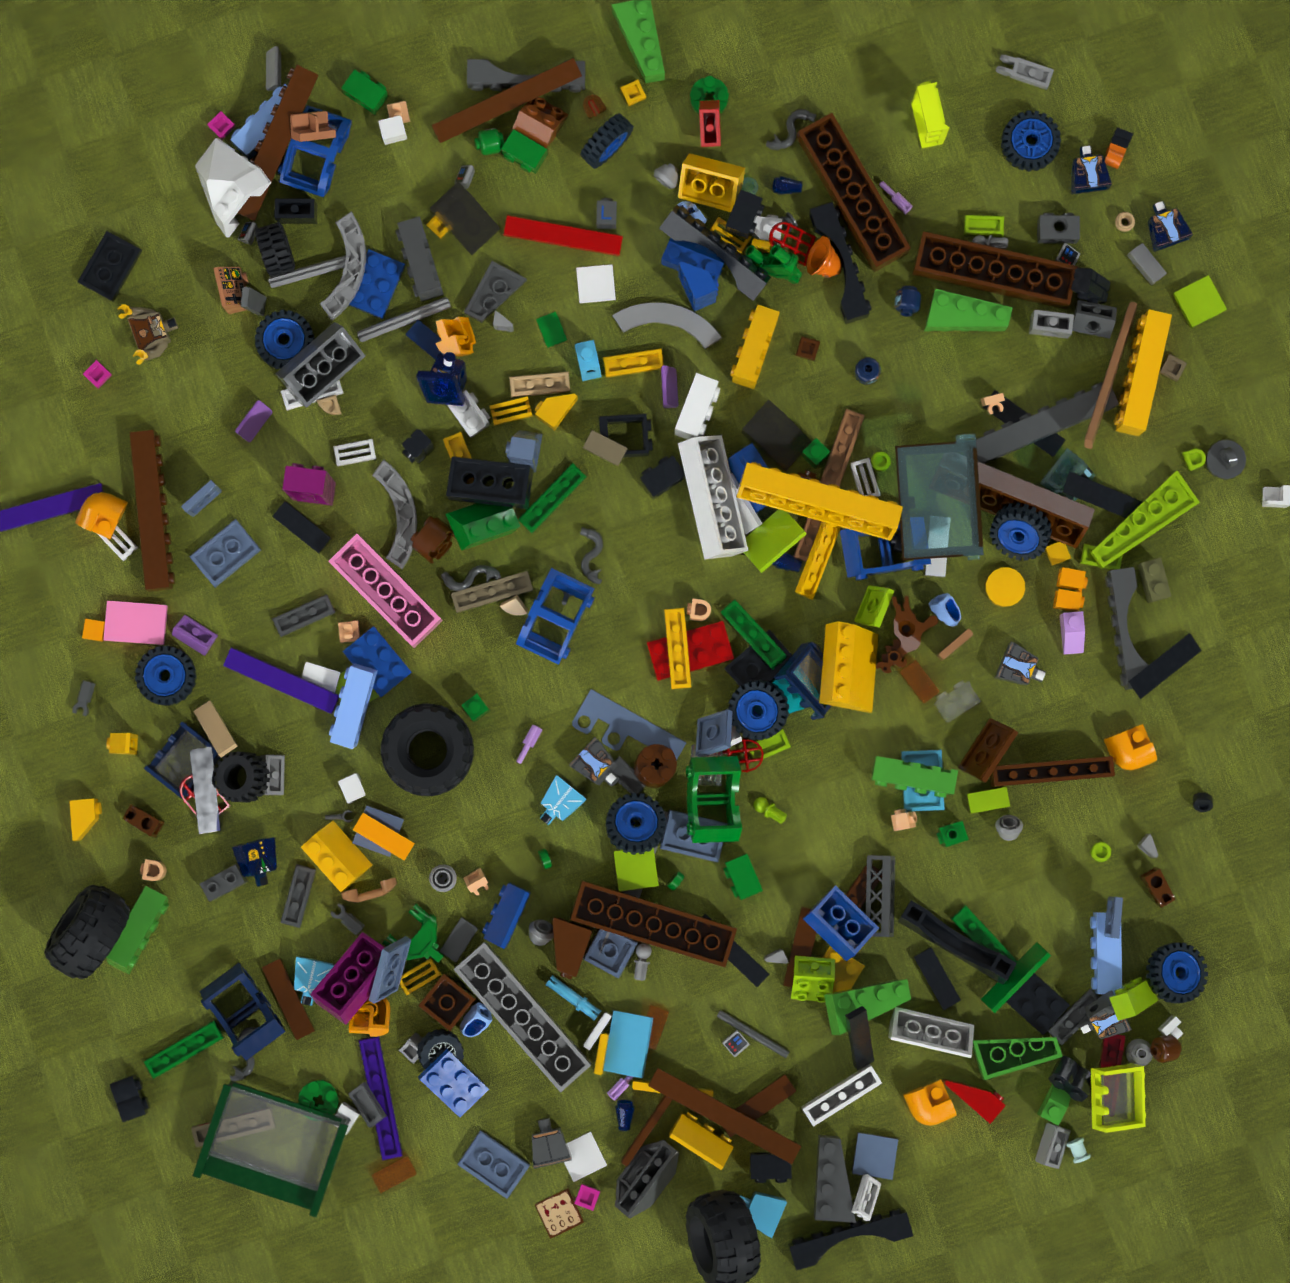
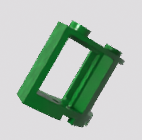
[686,756,743,843]

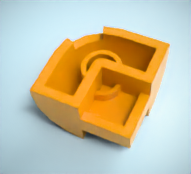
[435,317,476,357]
[75,492,128,539]
[1103,724,1157,771]
[349,997,391,1037]
[903,1079,957,1126]

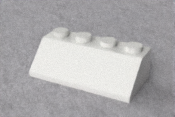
[888,1007,974,1058]

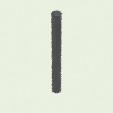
[716,1010,790,1058]

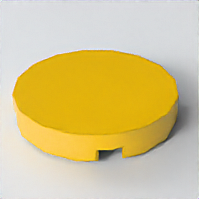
[985,567,1025,607]

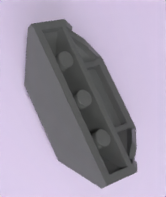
[615,1140,679,1218]

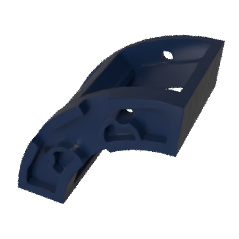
[200,963,286,1061]

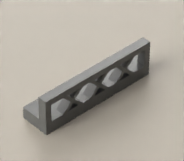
[866,855,895,937]

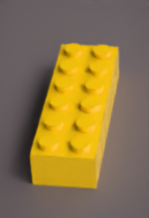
[1114,309,1172,437]

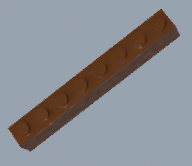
[238,65,319,221]
[129,430,175,592]

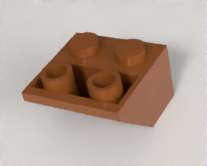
[512,97,569,148]

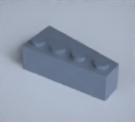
[505,430,543,472]

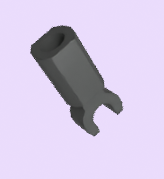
[72,680,96,716]
[330,903,365,936]

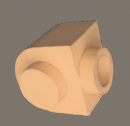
[686,598,711,621]
[891,809,917,831]
[140,859,167,881]

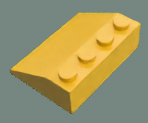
[819,621,879,713]

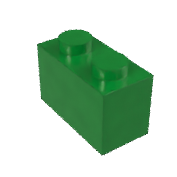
[341,69,389,115]
[501,129,548,174]
[723,854,763,900]

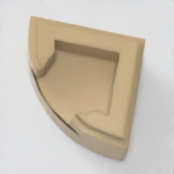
[317,394,342,415]
[500,595,528,615]

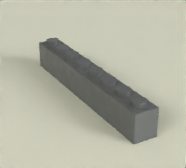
[963,382,1119,464]

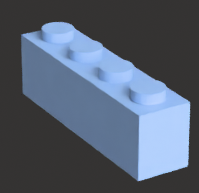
[230,84,287,160]
[329,663,378,749]
[1090,912,1122,994]

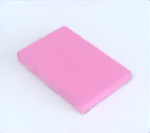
[103,601,168,645]

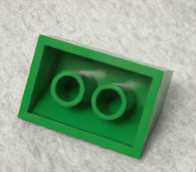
[446,503,521,551]

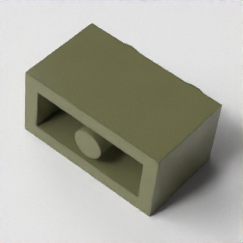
[1137,558,1172,603]

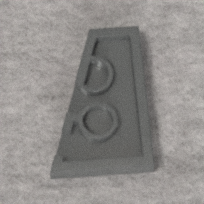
[464,261,527,323]

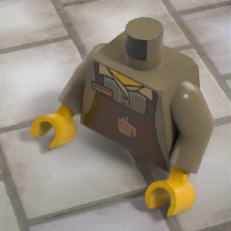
[117,304,179,365]

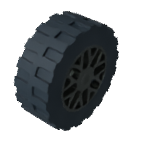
[417,1029,464,1069]

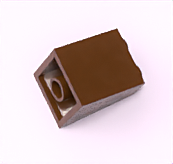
[552,917,593,979]

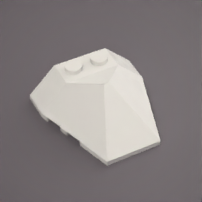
[195,138,271,237]

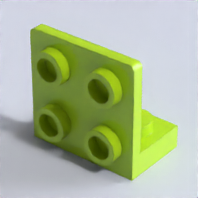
[791,956,835,1003]

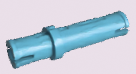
[546,975,602,1021]

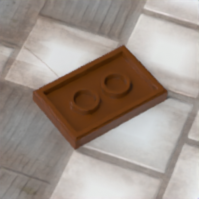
[958,718,1018,783]

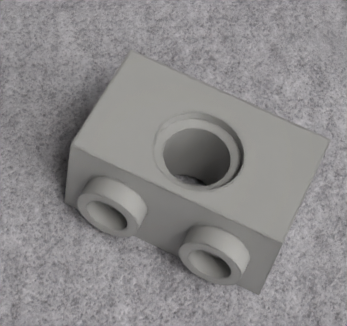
[1029,310,1074,339]

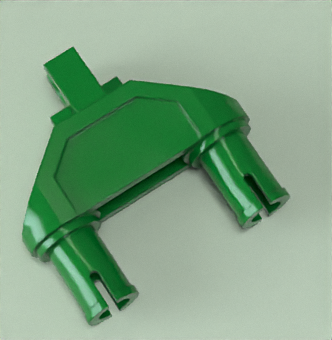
[745,244,802,284]
[382,903,444,963]

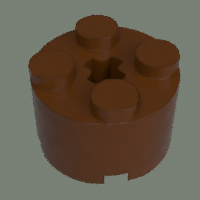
[411,516,456,564]
[634,744,677,788]

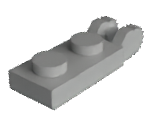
[996,55,1054,90]

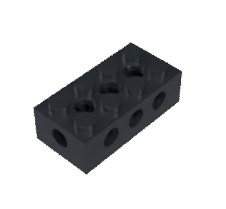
[446,457,534,509]

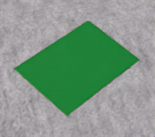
[536,311,567,348]

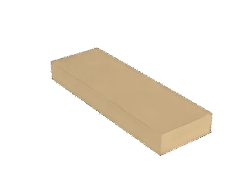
[509,372,570,398]
[193,701,238,757]

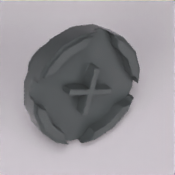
[1206,440,1246,480]

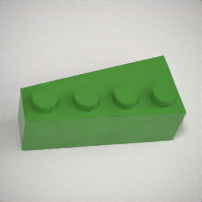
[611,0,665,83]
[924,289,1013,331]
[871,756,958,798]
[106,886,169,975]
[824,979,911,1035]
[973,1037,1063,1080]

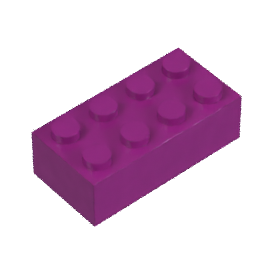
[282,463,336,506]
[310,932,385,1025]

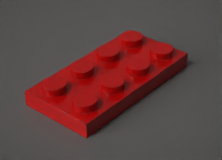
[647,621,734,681]

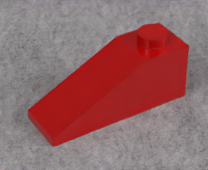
[942,1079,1006,1124]

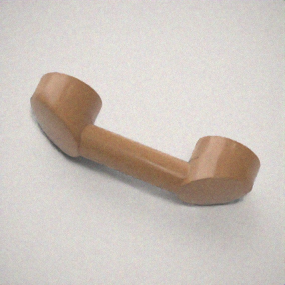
[341,878,397,902]

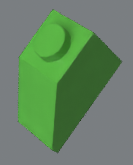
[1037,1084,1071,1126]

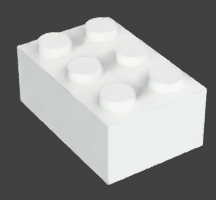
[675,373,721,440]

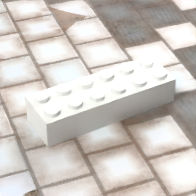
[678,435,748,560]

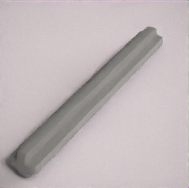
[268,255,346,288]
[357,297,451,342]

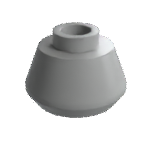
[654,163,679,189]
[995,815,1023,841]
[429,865,457,892]
[529,920,554,946]
[1125,1039,1153,1066]

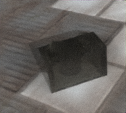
[430,182,500,255]
[741,399,812,471]

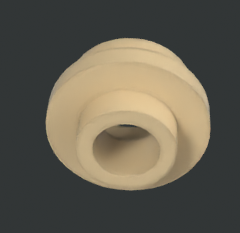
[1115,212,1135,232]

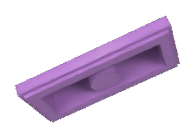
[661,366,678,408]
[235,400,272,442]
[172,614,218,656]

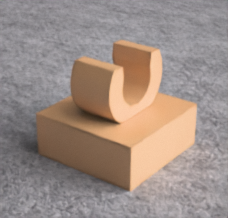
[387,101,410,123]
[981,393,1005,415]
[338,621,360,643]
[463,868,489,896]

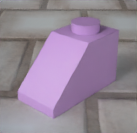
[1059,611,1085,655]

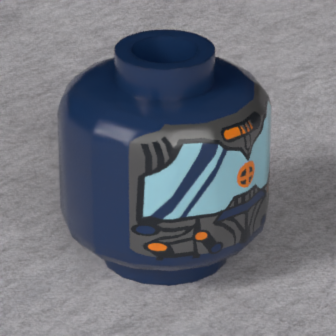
[894,286,921,317]
[854,357,881,385]

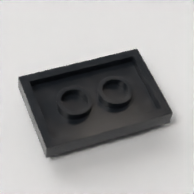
[78,231,142,302]
[724,629,792,687]
[1006,973,1070,1035]

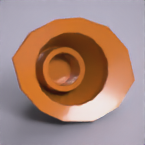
[807,236,842,278]

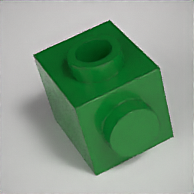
[936,821,969,847]

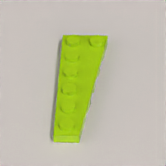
[1090,470,1200,569]

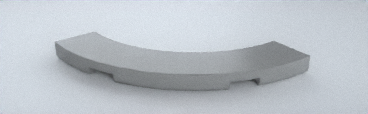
[320,211,366,321]
[612,303,722,349]
[372,459,417,570]

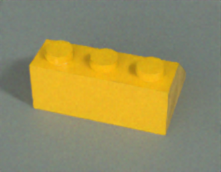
[678,153,745,212]
[301,820,373,892]
[669,1112,734,1170]

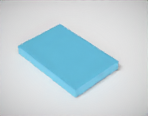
[901,750,945,811]
[603,1010,653,1078]

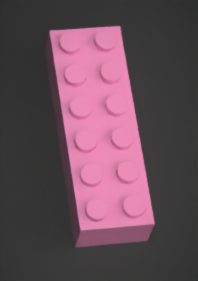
[328,534,443,648]

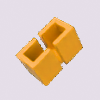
[1053,567,1088,612]

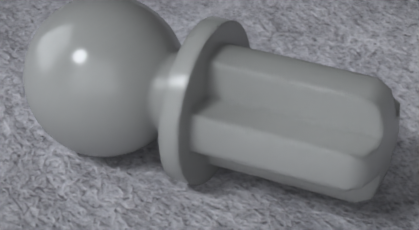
[972,235,1008,250]
[634,943,652,981]

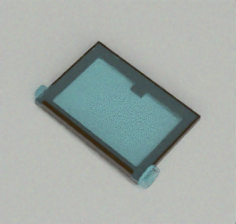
[895,434,984,561]

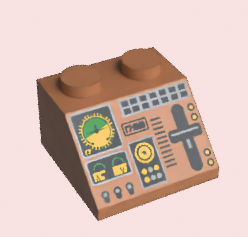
[213,267,249,314]

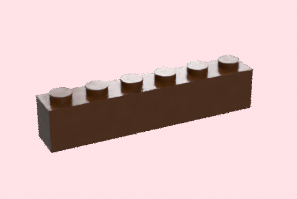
[990,756,1115,787]

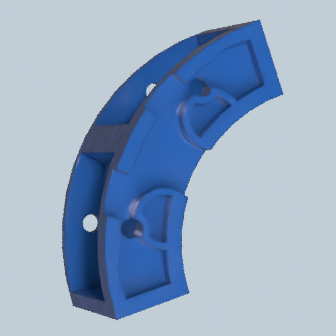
[278,105,352,198]
[840,517,931,580]
[516,568,595,665]

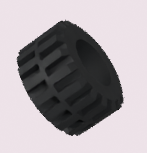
[255,222,295,277]
[214,751,270,803]

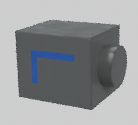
[596,198,617,229]

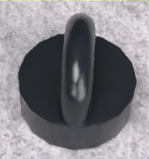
[1193,792,1213,812]

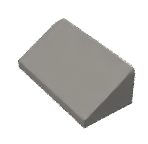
[266,46,281,91]
[1127,243,1167,286]
[260,755,285,795]
[1035,1123,1071,1169]

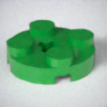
[690,76,729,114]
[298,1080,339,1121]

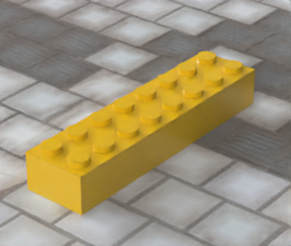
[736,462,903,541]

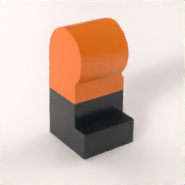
[1103,127,1134,169]

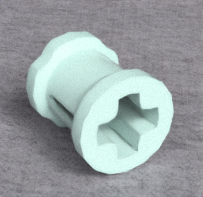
[1066,1137,1091,1163]

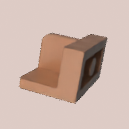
[290,110,336,142]

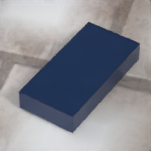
[405,320,442,360]

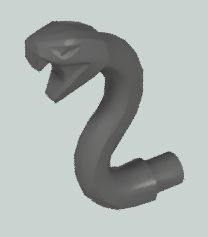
[766,109,817,150]
[580,527,603,585]
[441,565,501,591]
[230,1026,258,1081]

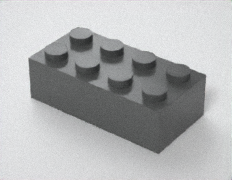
[275,322,366,408]

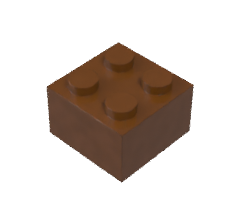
[418,973,477,1031]

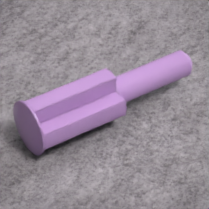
[879,181,913,214]
[516,724,542,764]
[607,1076,634,1101]

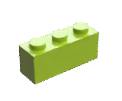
[1109,977,1158,1021]

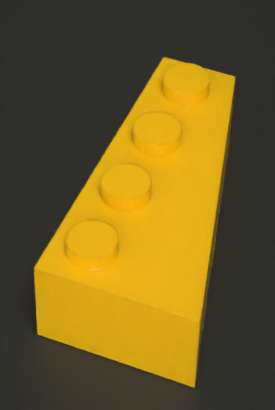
[730,304,780,389]

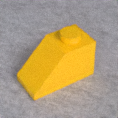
[535,394,578,431]
[106,733,138,755]
[70,798,102,841]

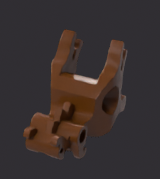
[876,596,938,673]

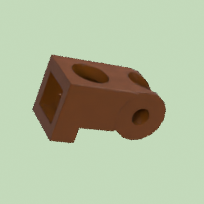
[123,804,165,838]
[1140,867,1175,908]

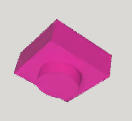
[207,111,236,140]
[83,360,112,389]
[574,1184,600,1211]

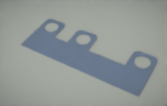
[572,689,686,770]

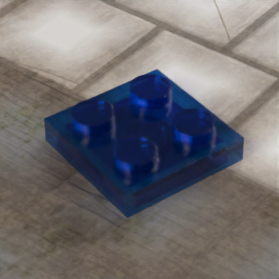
[416,371,465,406]

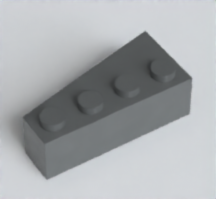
[395,216,444,302]
[814,1135,856,1223]

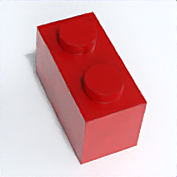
[699,100,721,147]

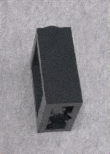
[599,414,653,459]

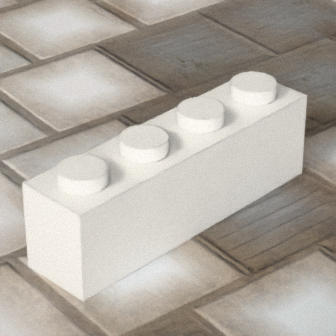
[801,1064,882,1127]

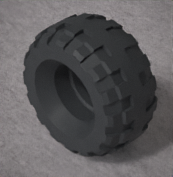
[381,704,474,796]
[44,885,130,979]
[686,1189,761,1283]

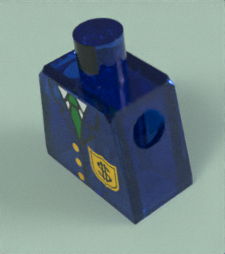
[232,837,277,887]

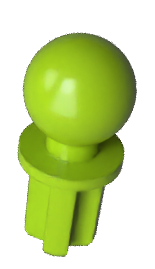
[753,797,787,824]

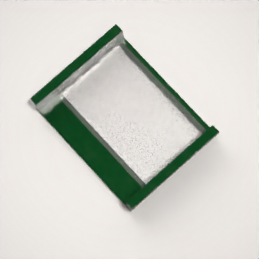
[192,1081,348,1218]

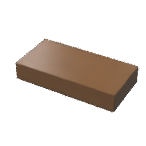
[936,628,973,661]

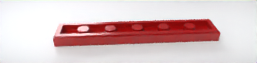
[503,215,623,257]

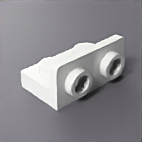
[447,390,490,438]

